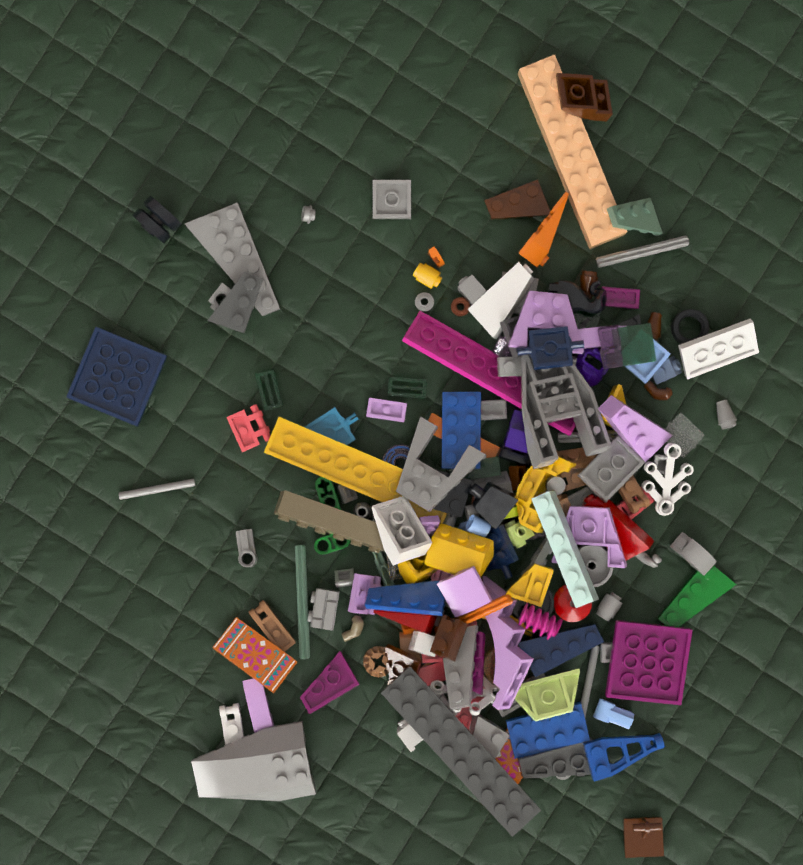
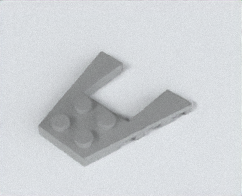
[396,417,486,512]

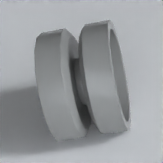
[578,545,614,587]

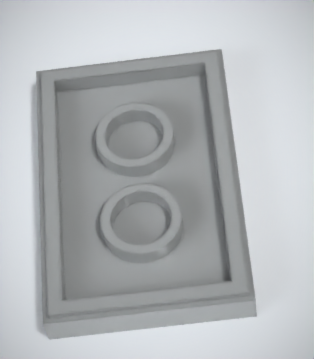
[577,435,645,503]

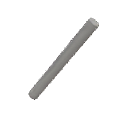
[119,479,196,500]
[581,645,600,717]

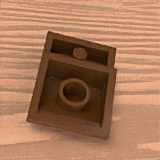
[556,73,613,122]

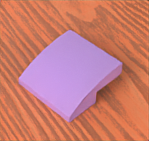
[437,566,492,617]

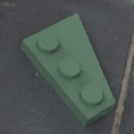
[607,198,663,236]

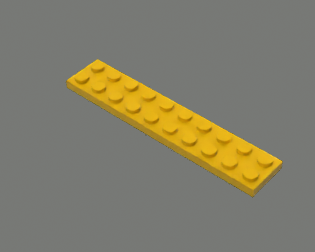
[264,417,447,525]

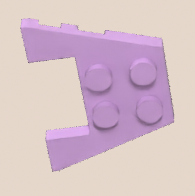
[508,291,584,354]
[552,506,627,568]

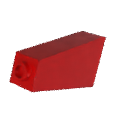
[581,493,654,560]

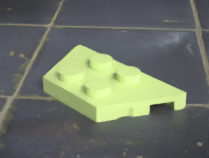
[515,669,580,722]

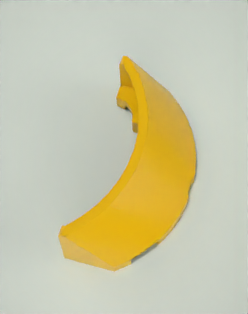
[516,456,576,533]

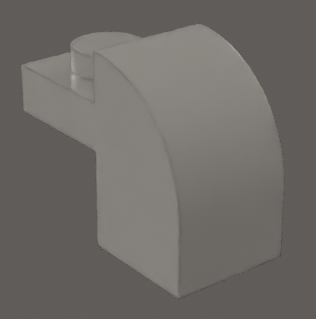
[670,532,717,576]

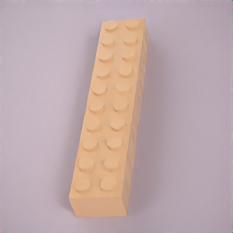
[518,55,628,249]

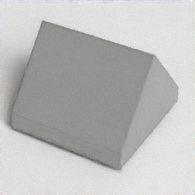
[652,454,667,474]
[336,485,358,504]
[334,568,354,588]

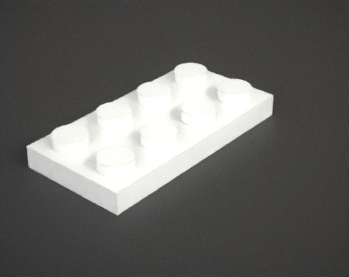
[678,318,759,379]

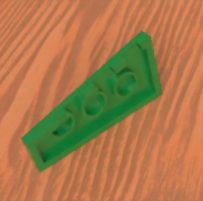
[657,565,737,627]

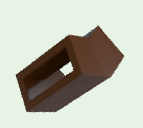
[508,465,526,491]

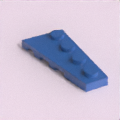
[365,580,445,616]

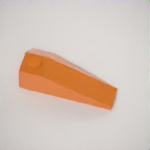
[519,192,569,267]

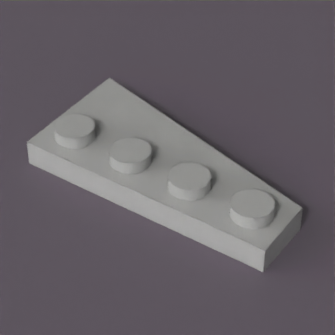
[443,625,478,710]

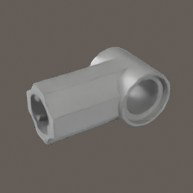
[235,529,258,567]

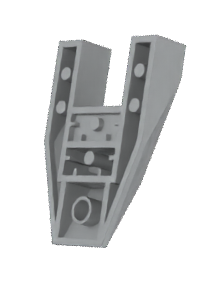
[521,354,612,469]

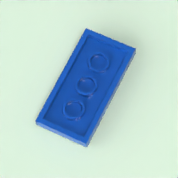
[442,392,481,469]
[506,702,590,759]

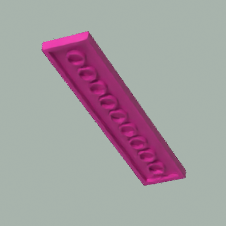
[402,311,576,436]

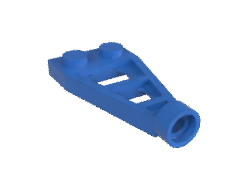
[583,733,665,781]

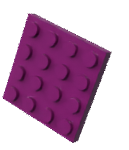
[605,620,693,705]

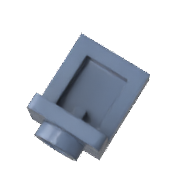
[653,356,682,385]

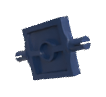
[517,326,584,370]
[482,517,519,579]

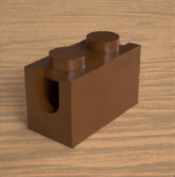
[430,614,468,662]

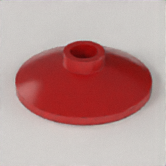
[554,584,592,622]

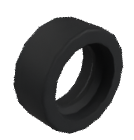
[671,309,709,344]

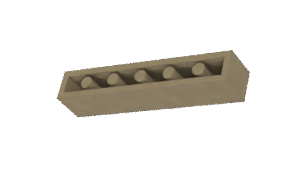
[274,490,385,553]

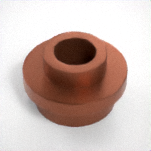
[451,297,470,316]

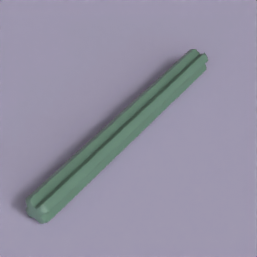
[295,545,310,659]

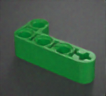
[314,477,350,555]

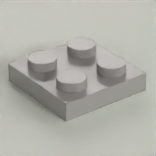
[373,180,411,219]

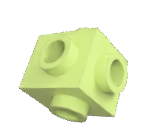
[505,520,534,549]

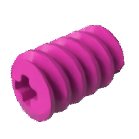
[518,602,563,640]

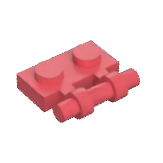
[227,404,271,452]

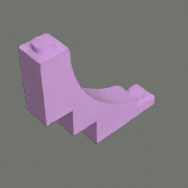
[482,576,533,710]

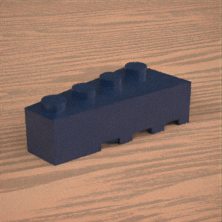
[518,622,604,677]

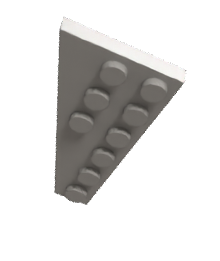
[185,203,280,316]

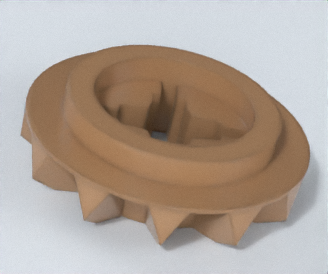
[363,646,389,678]

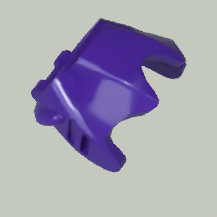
[576,347,609,387]

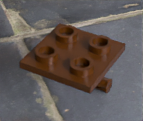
[623,817,664,858]

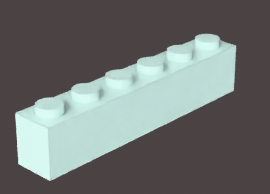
[531,491,599,608]

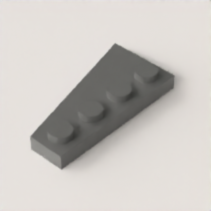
[517,737,592,778]

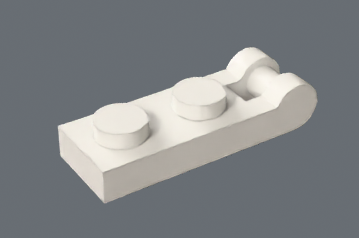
[219,703,244,745]

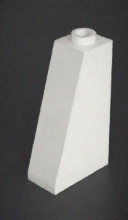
[468,262,534,339]

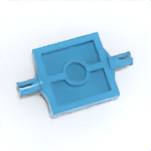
[305,407,359,445]

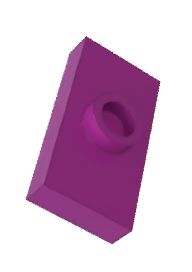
[601,286,640,309]

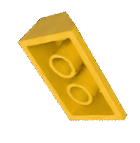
[425,523,494,578]

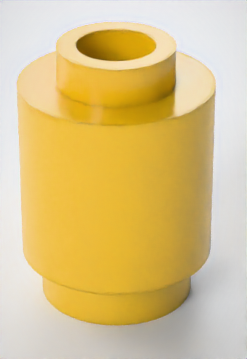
[413,263,442,289]

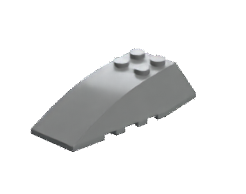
[191,721,316,801]

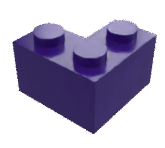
[502,410,528,453]

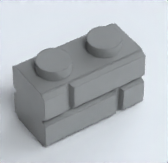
[308,588,340,630]

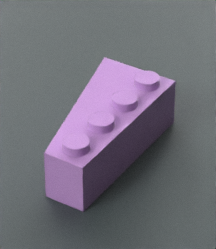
[598,395,673,463]

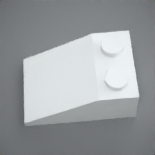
[372,496,432,565]

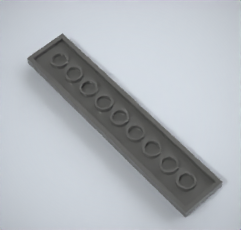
[381,665,541,837]

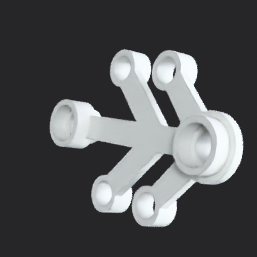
[642,443,694,516]
[430,676,500,715]

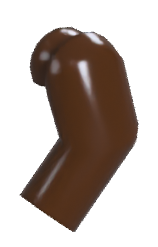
[644,381,673,401]

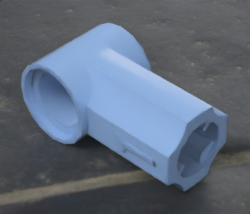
[458,514,491,537]
[593,698,634,729]

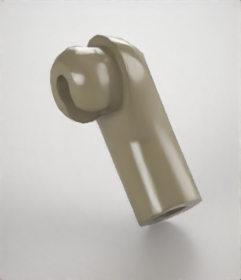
[341,615,364,642]

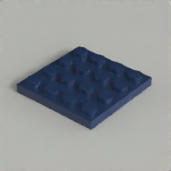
[66,327,167,427]

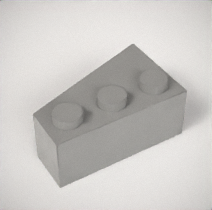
[469,714,510,758]

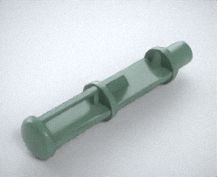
[373,551,395,586]

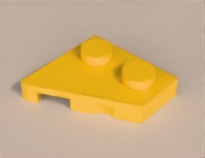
[505,563,554,607]

